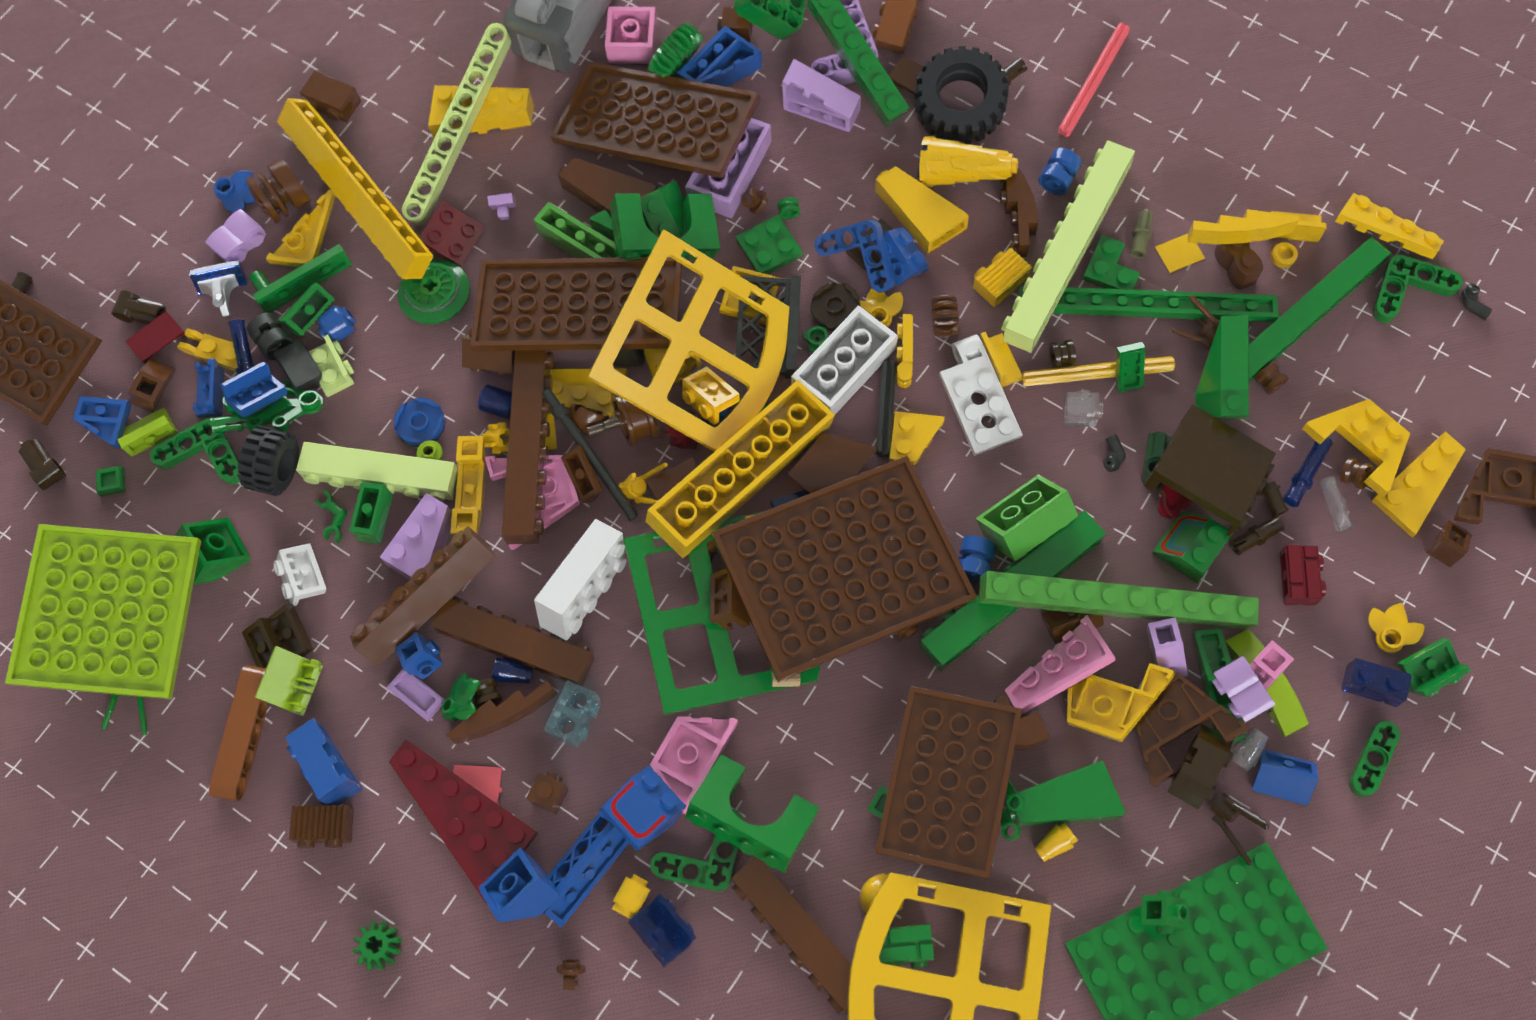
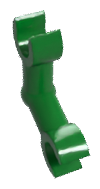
[315,491,347,543]

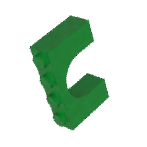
[610,193,720,261]
[685,754,819,873]

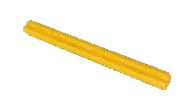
[1022,356,1175,386]

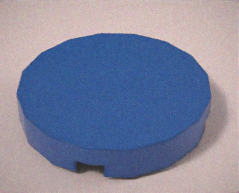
[393,398,446,447]

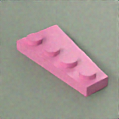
[1005,615,1116,715]

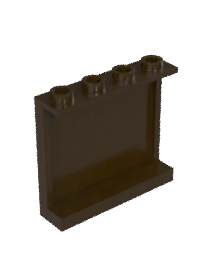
[1144,404,1276,537]

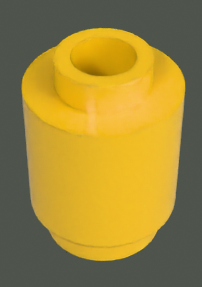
[612,874,651,920]

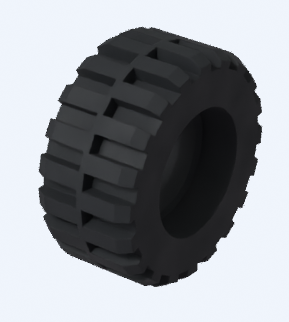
[915,45,1009,145]

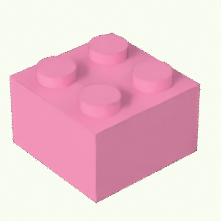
[605,7,658,64]

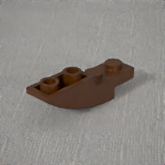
[999,167,1039,257]

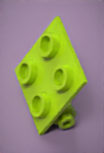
[255,646,323,716]

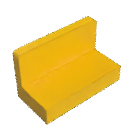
[1271,211,1326,242]
[980,332,1023,387]

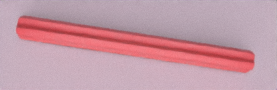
[1058,23,1130,137]

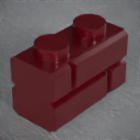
[1280,545,1326,605]

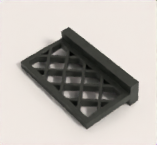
[735,275,801,379]

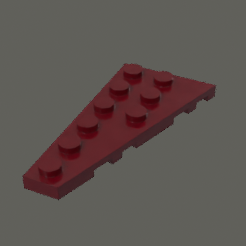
[389,739,538,903]

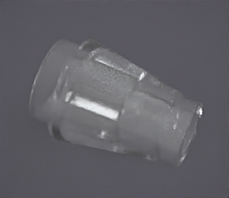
[1231,728,1269,771]

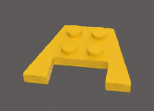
[1302,399,1410,498]
[1067,663,1175,742]

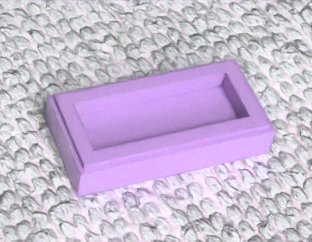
[386,669,445,722]

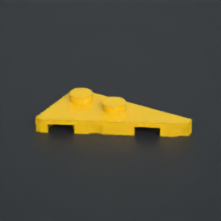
[266,190,336,267]

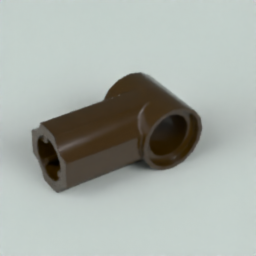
[111,290,166,324]
[18,439,67,491]

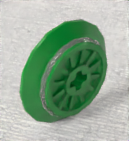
[397,260,470,324]

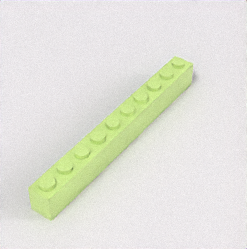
[1001,141,1135,353]

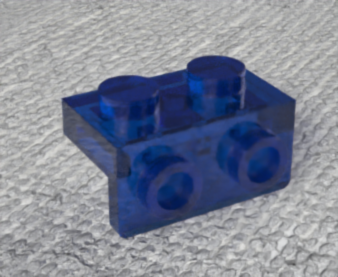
[628,893,696,967]

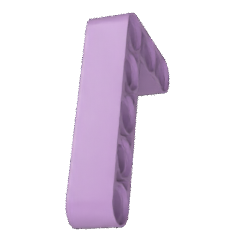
[811,0,878,85]

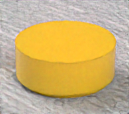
[1270,242,1298,268]

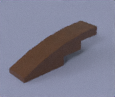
[446,680,558,744]

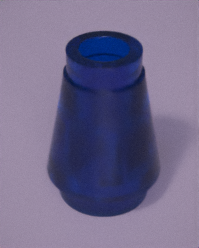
[491,656,533,684]

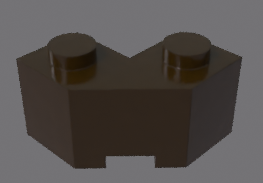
[1167,724,1234,809]

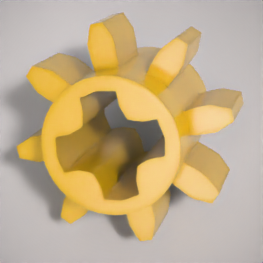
[482,422,509,454]

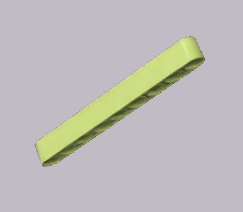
[402,23,511,226]

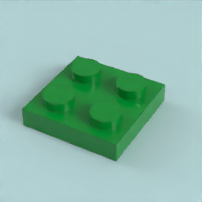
[735,214,803,275]

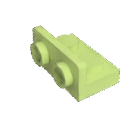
[309,334,355,397]

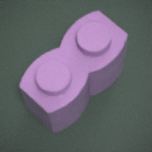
[205,209,266,267]
[1212,656,1275,722]

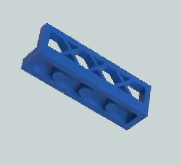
[543,811,629,927]

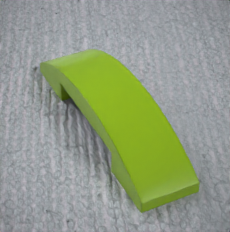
[1225,629,1309,737]

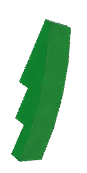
[1193,627,1247,743]

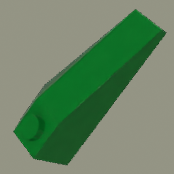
[1195,315,1250,420]

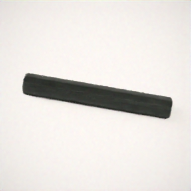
[876,360,897,457]

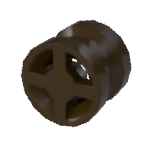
[1049,339,1076,368]
[474,678,502,709]

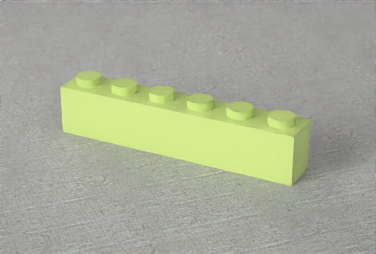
[296,442,458,502]

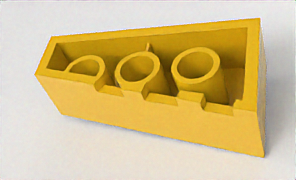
[428,85,534,139]

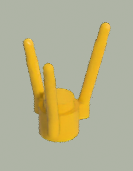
[619,462,668,505]

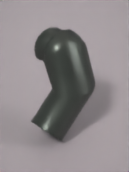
[1461,283,1493,320]
[1103,434,1126,472]

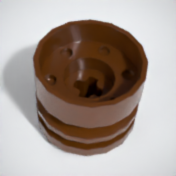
[245,157,311,223]

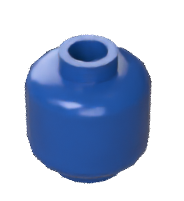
[317,305,356,343]

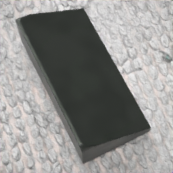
[273,340,322,390]

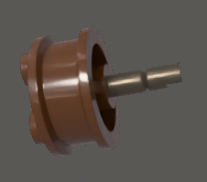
[586,393,660,447]

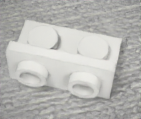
[273,543,326,606]

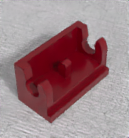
[125,311,186,364]

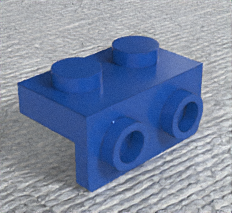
[872,227,930,286]
[221,362,288,418]

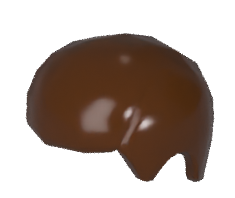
[569,403,610,434]

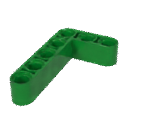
[734,0,806,40]

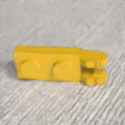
[896,314,913,389]
[177,328,252,373]

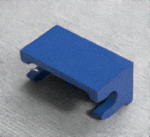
[193,359,224,418]

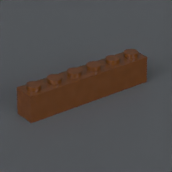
[350,526,496,667]
[430,596,594,688]
[731,857,852,1015]

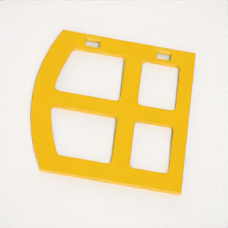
[587,229,789,452]
[848,872,1051,1020]

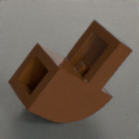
[994,695,1050,751]

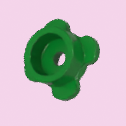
[803,326,828,353]

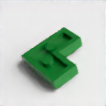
[1083,235,1140,290]

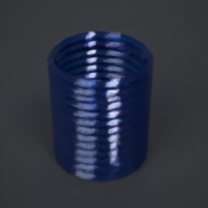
[478,384,512,420]

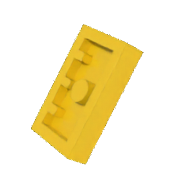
[682,366,740,425]

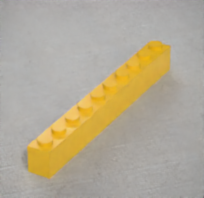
[277,98,434,279]

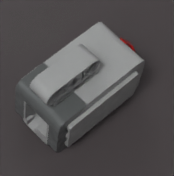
[503,0,612,74]

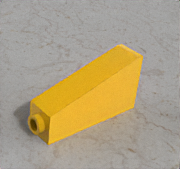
[875,166,969,254]

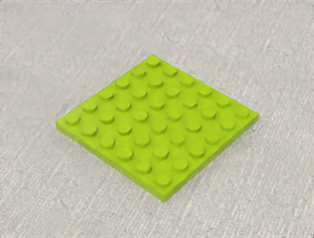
[5,524,201,700]

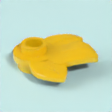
[860,288,903,328]
[1368,603,1425,653]

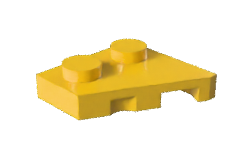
[889,411,945,465]

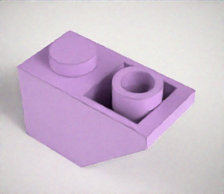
[1146,617,1188,677]

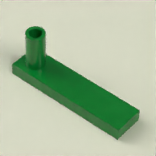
[249,244,352,313]

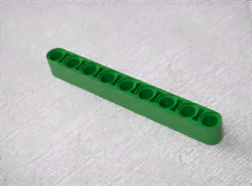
[1249,236,1392,383]

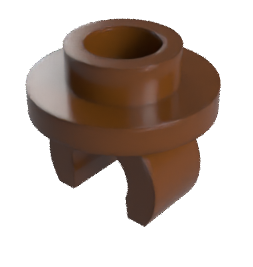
[741,188,768,214]
[556,959,586,990]

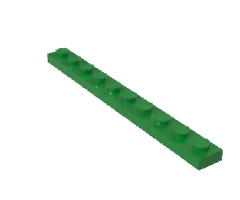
[1019,285,1279,322]

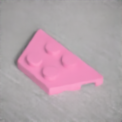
[650,716,738,815]

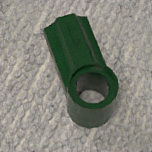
[1141,431,1171,488]

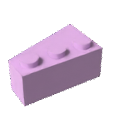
[782,59,861,133]
[380,493,452,580]

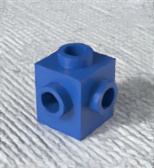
[395,632,443,680]

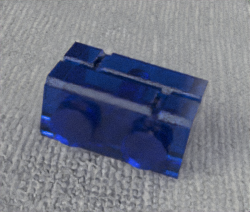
[1341,658,1412,707]

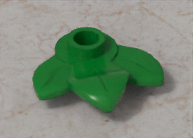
[441,673,481,721]

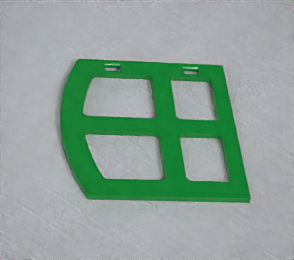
[623,511,820,715]

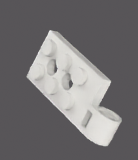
[939,334,1023,456]

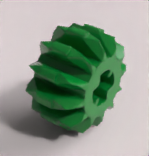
[352,921,403,971]

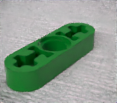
[1349,721,1400,797]

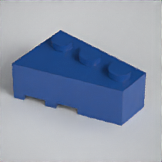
[678,26,762,87]
[285,718,362,806]

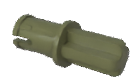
[1130,209,1154,259]

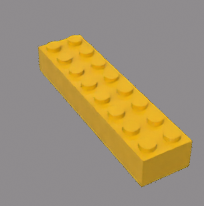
[646,380,835,558]

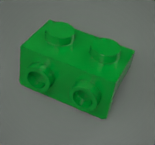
[1397,638,1471,697]

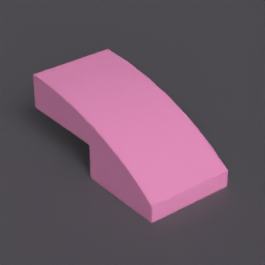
[1250,640,1294,690]

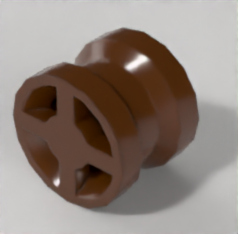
[1254,362,1289,395]
[1340,457,1374,489]

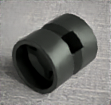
[246,313,294,360]

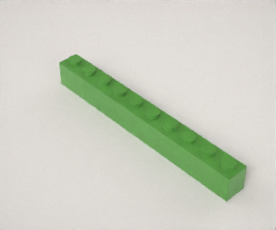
[979,571,1259,629]

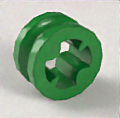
[777,197,801,220]

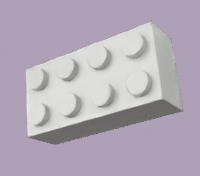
[791,305,898,414]
[534,519,627,641]

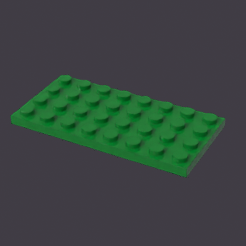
[1064,842,1328,1020]

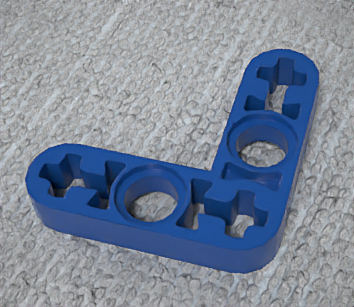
[814,220,896,292]

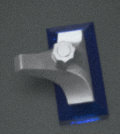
[189,259,248,317]

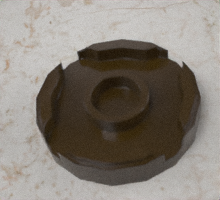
[810,282,860,331]

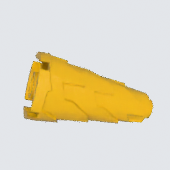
[919,136,1018,187]

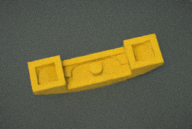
[450,436,485,535]

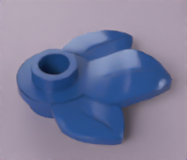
[214,170,256,213]

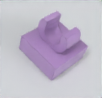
[487,193,517,220]

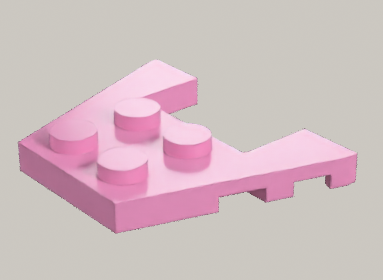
[485,455,580,550]

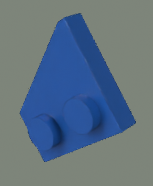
[73,396,132,449]

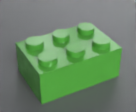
[975,474,1078,561]

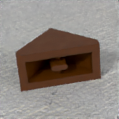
[1426,520,1472,567]

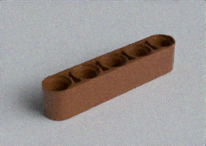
[209,665,269,801]

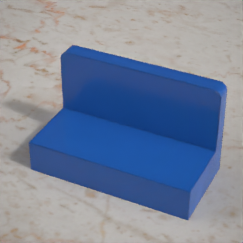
[1252,748,1319,805]

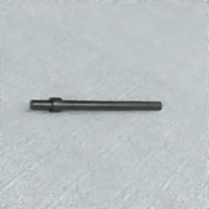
[541,388,639,522]

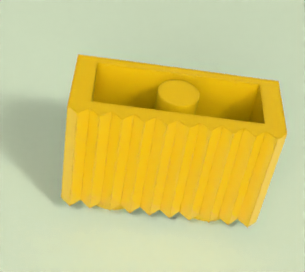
[973,248,1032,307]

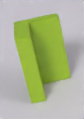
[117,408,178,457]

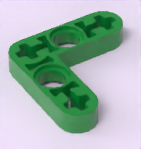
[1373,255,1463,323]
[150,419,240,485]
[650,809,744,892]

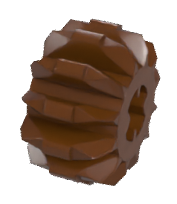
[931,294,959,338]

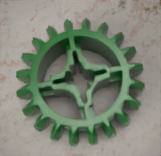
[648,23,703,78]

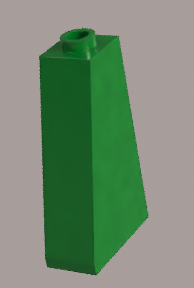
[1004,760,1126,827]

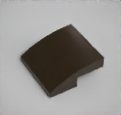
[242,604,313,668]

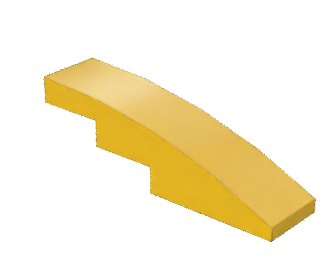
[1188,209,1299,244]

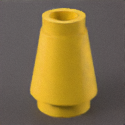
[1034,822,1078,862]

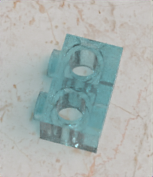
[543,680,601,748]

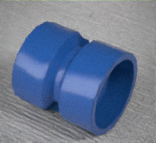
[1038,147,1082,195]
[958,535,997,584]

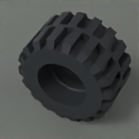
[238,426,299,496]

